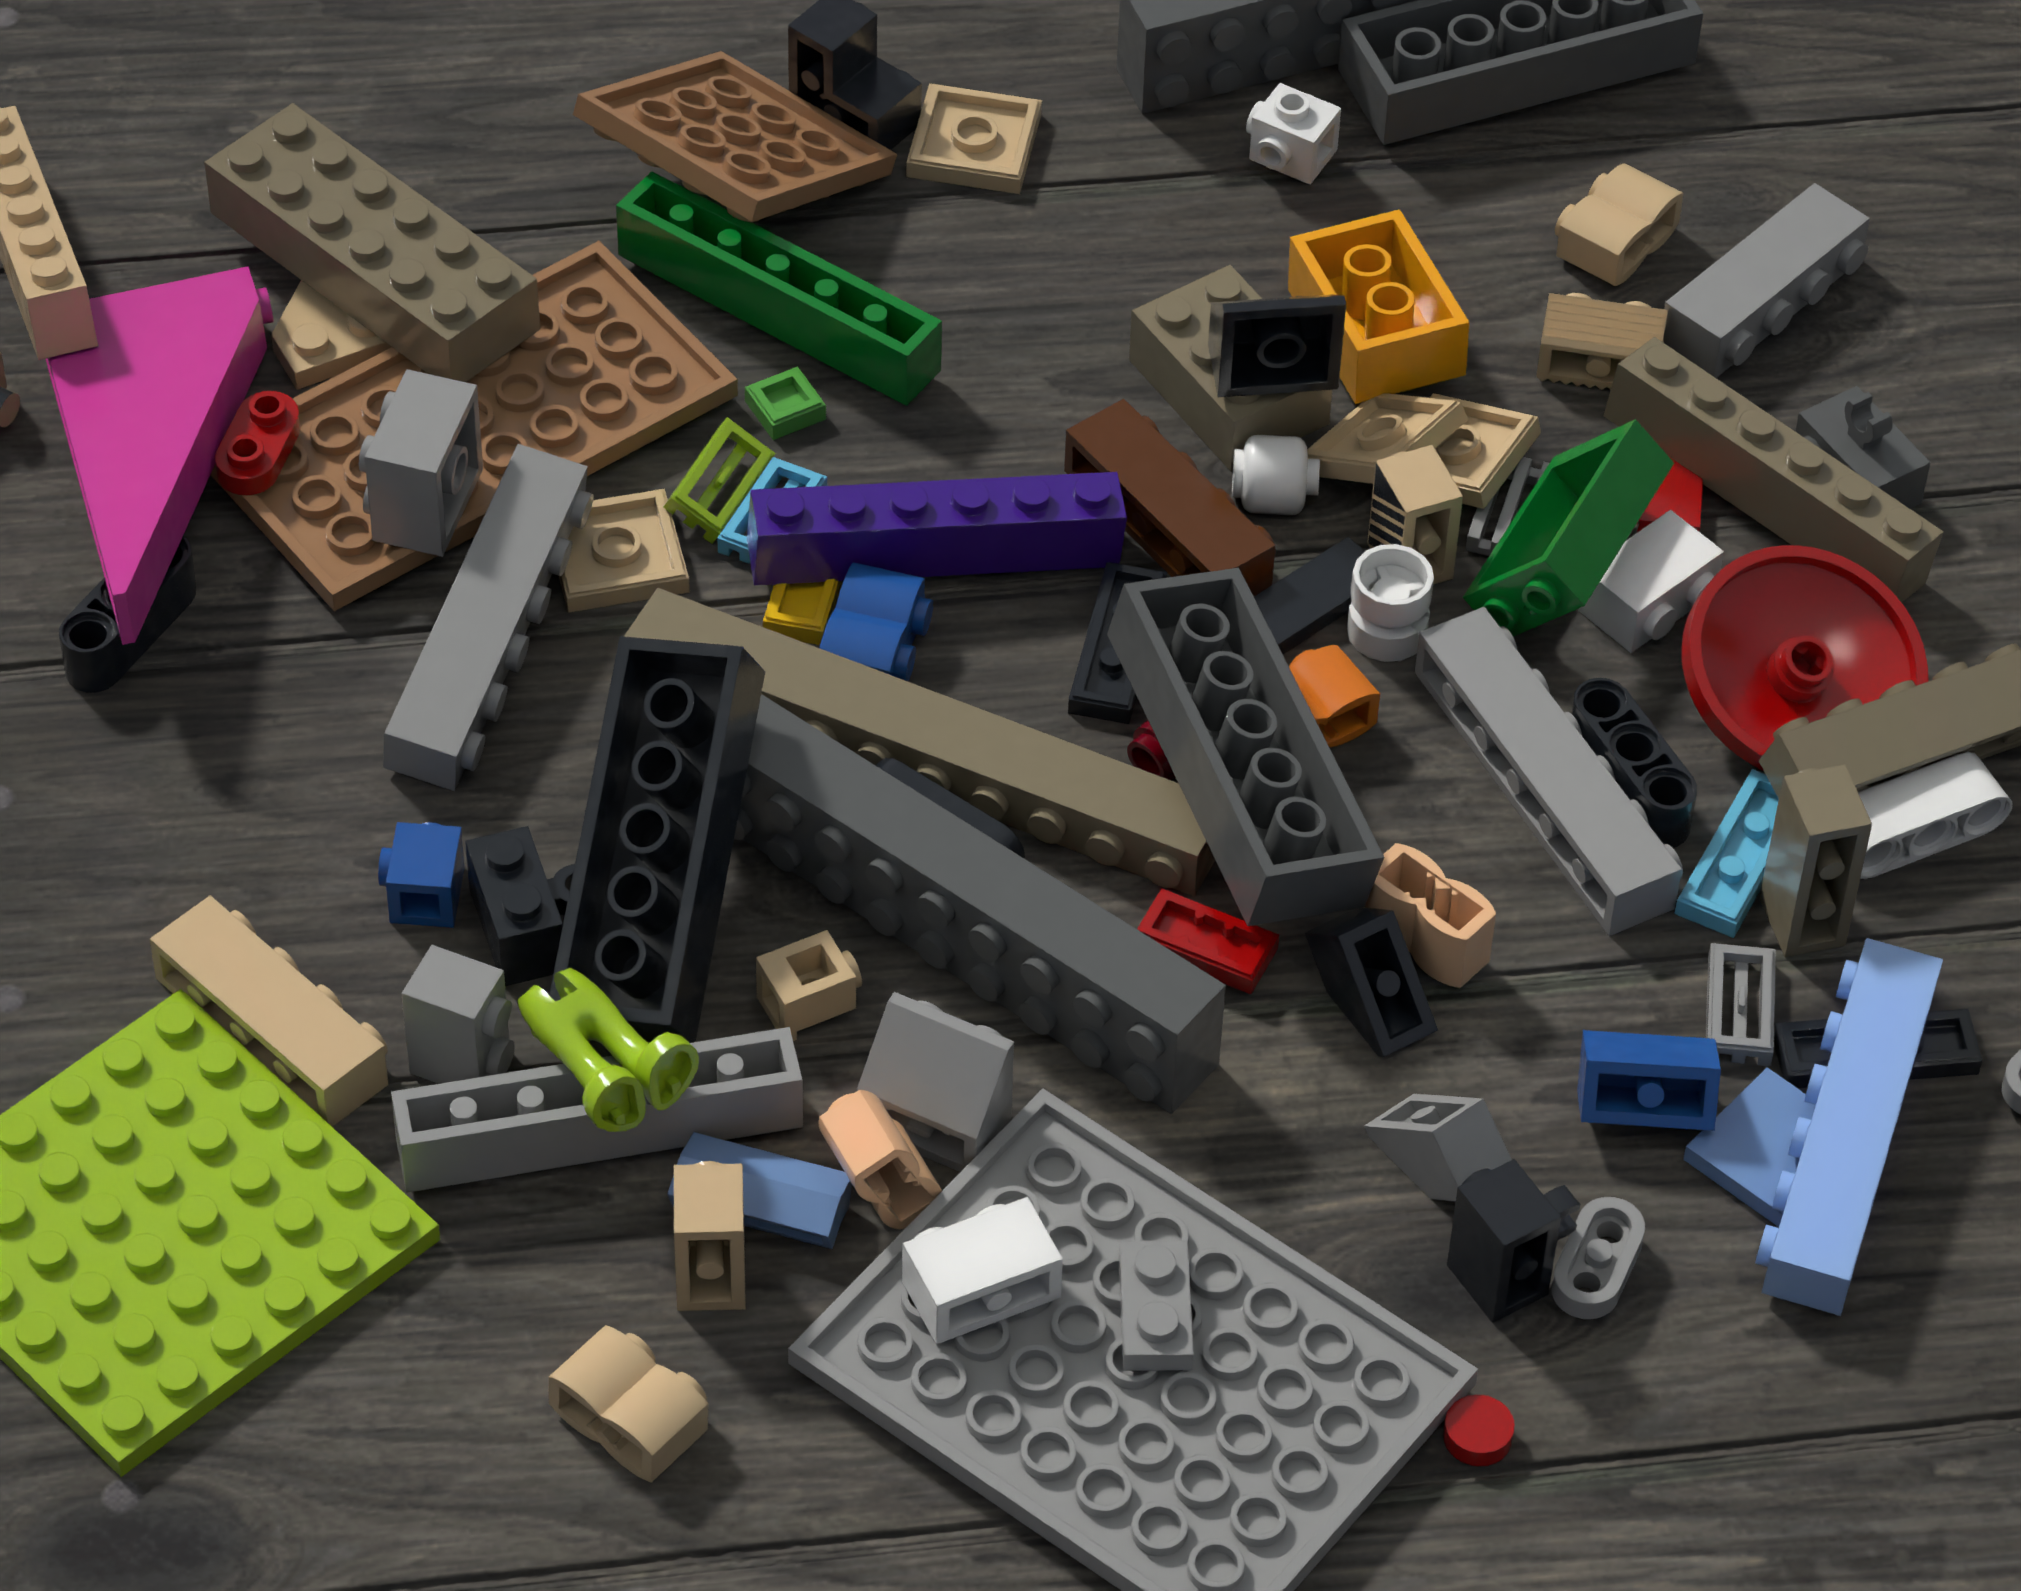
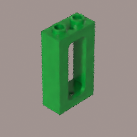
[1462,419,1674,637]

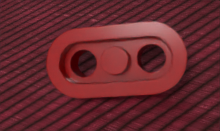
[215,391,301,495]

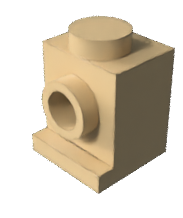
[756,930,862,1041]

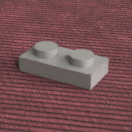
[1118,1240,1194,1371]

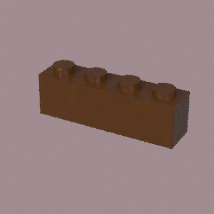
[1064,399,1276,597]

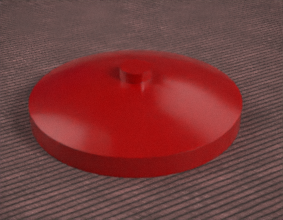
[1681,545,1928,771]

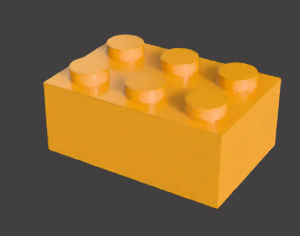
[1288,209,1470,404]

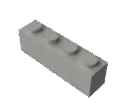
[1663,183,1870,378]

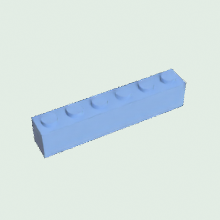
[1755,938,1943,1316]

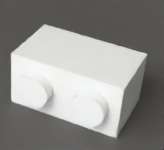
[1578,510,1724,653]
[902,1197,1063,1345]

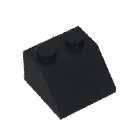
[1208,294,1346,398]

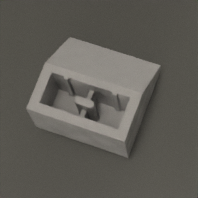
[857,992,1014,1172]

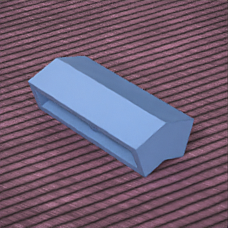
[667,1132,852,1249]

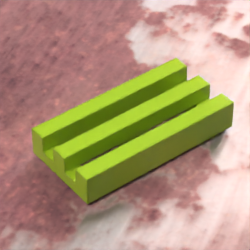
[663,417,776,544]

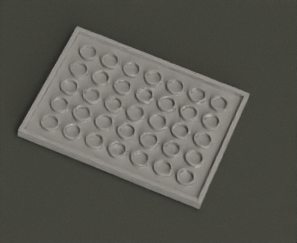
[788,1088,1478,1591]

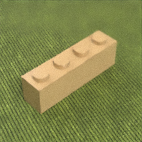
[150,895,389,1127]

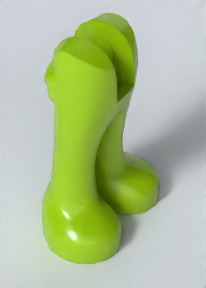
[518,968,699,1132]

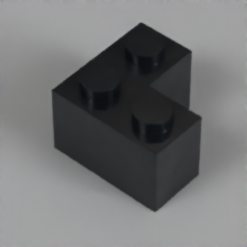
[788,0,922,150]

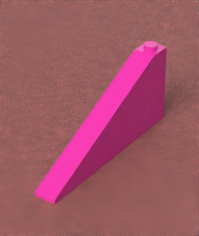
[45,267,274,645]

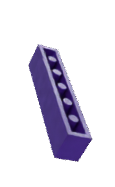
[747,472,1127,586]

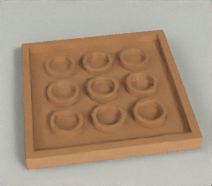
[573,51,897,222]

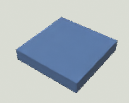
[1683,1067,1816,1227]

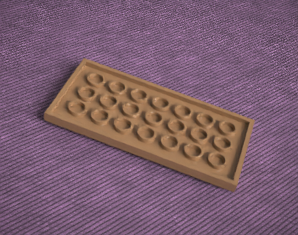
[210,241,738,611]

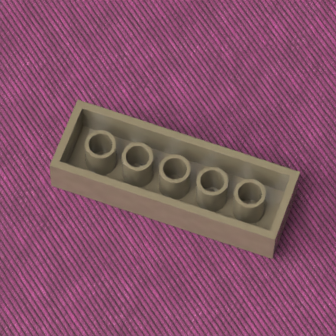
[204,103,540,382]

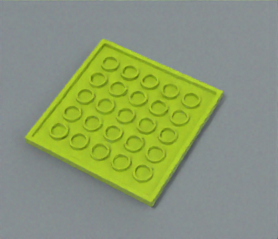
[0,989,440,1477]

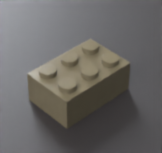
[1129,265,1332,471]

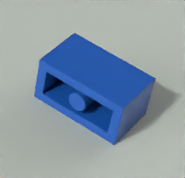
[1577,1030,1721,1131]

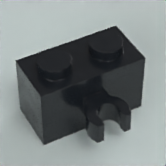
[465,826,575,986]
[1447,1159,1581,1323]

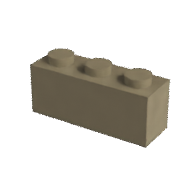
[1759,764,1872,957]

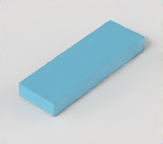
[1675,769,1779,938]

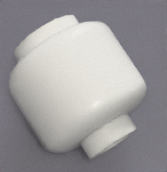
[1232,435,1320,515]

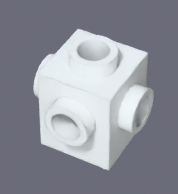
[1246,83,1341,184]

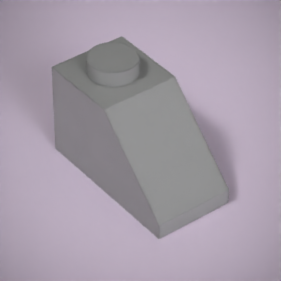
[1364,1094,1512,1201]

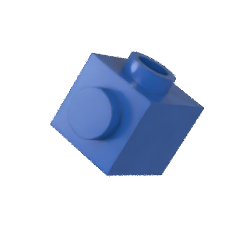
[378,822,465,928]

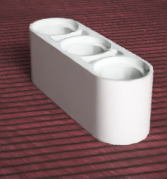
[1858,752,2012,879]

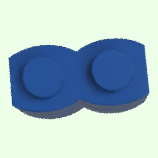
[819,562,933,681]

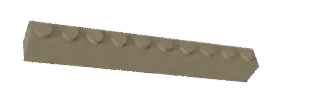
[624,587,1215,896]

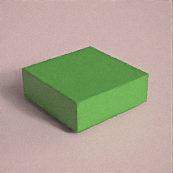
[745,366,826,440]

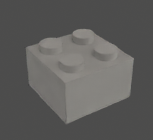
[359,369,483,557]

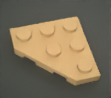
[271,280,391,390]

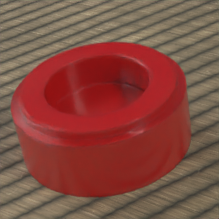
[1443,1395,1515,1466]

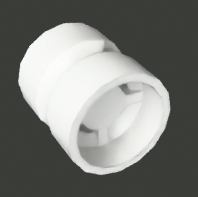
[1347,544,1434,662]

